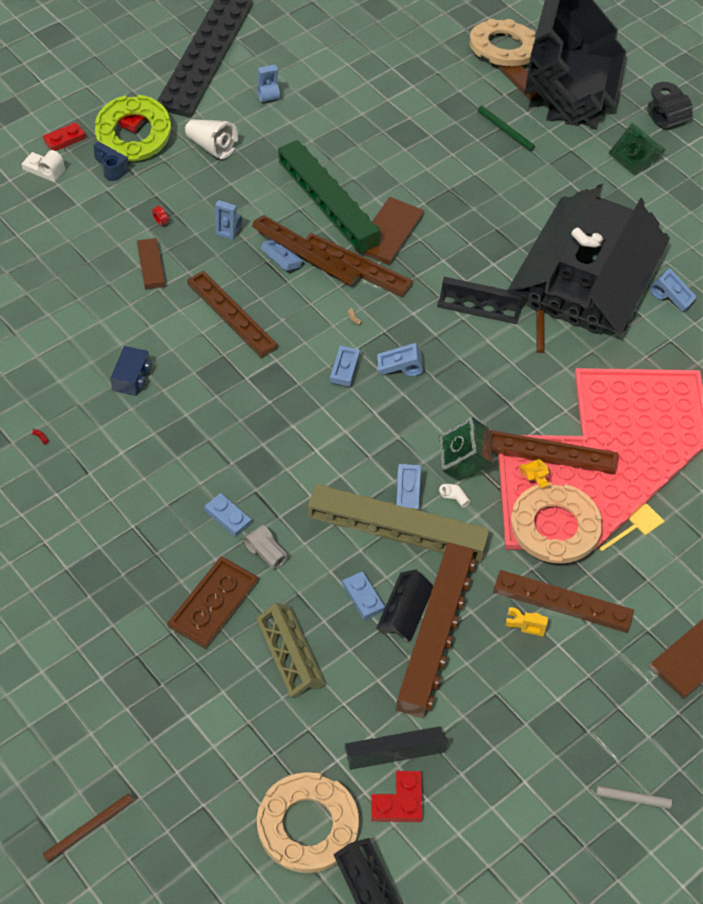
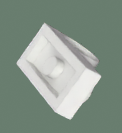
[22,150,66,182]

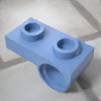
[257,64,280,102]

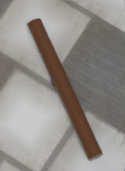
[536,309,545,353]
[42,793,134,862]

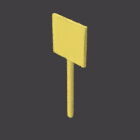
[600,503,665,551]

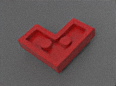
[371,771,422,822]

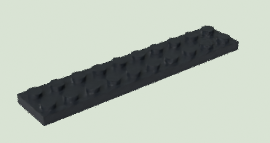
[157,0,253,118]

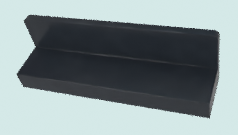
[345,726,448,770]

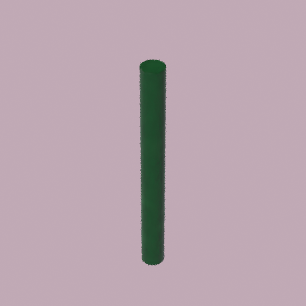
[478,105,535,152]

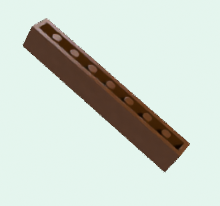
[396,542,476,718]

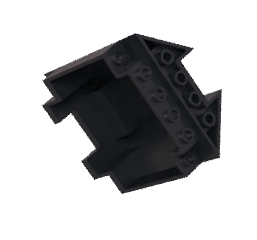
[524,0,627,130]
[507,184,670,335]

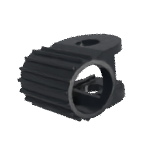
[647,82,693,129]

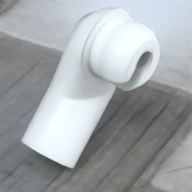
[571,228,603,248]
[439,484,471,508]

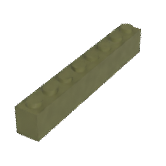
[307,484,489,563]

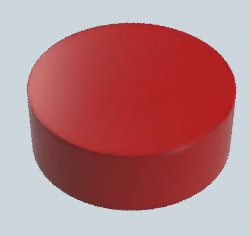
[152,205,169,226]

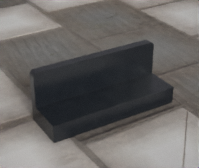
[376,569,433,642]

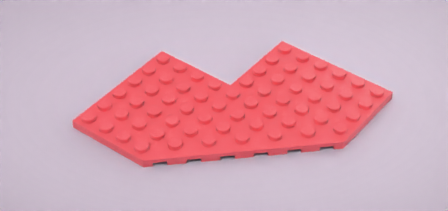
[498,368,703,551]

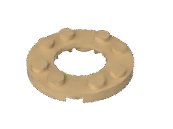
[469,19,536,66]
[511,483,602,563]
[257,772,359,873]

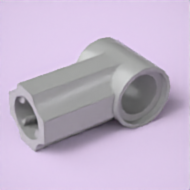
[243,525,288,569]

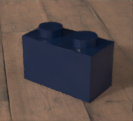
[110,346,152,396]

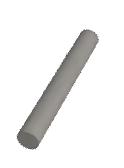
[596,786,672,809]

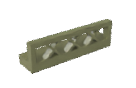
[256,603,325,698]

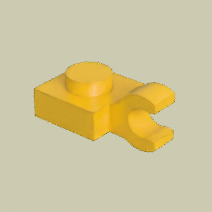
[519,459,549,488]
[505,607,548,637]

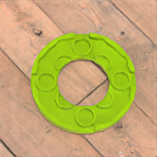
[95,95,171,161]

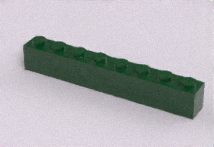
[278,140,381,254]

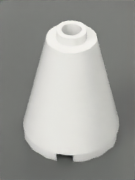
[185,119,238,159]

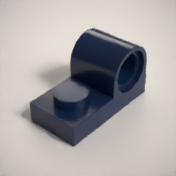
[93,141,129,181]

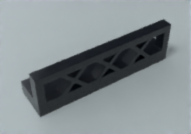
[437,276,523,324]
[333,838,401,904]

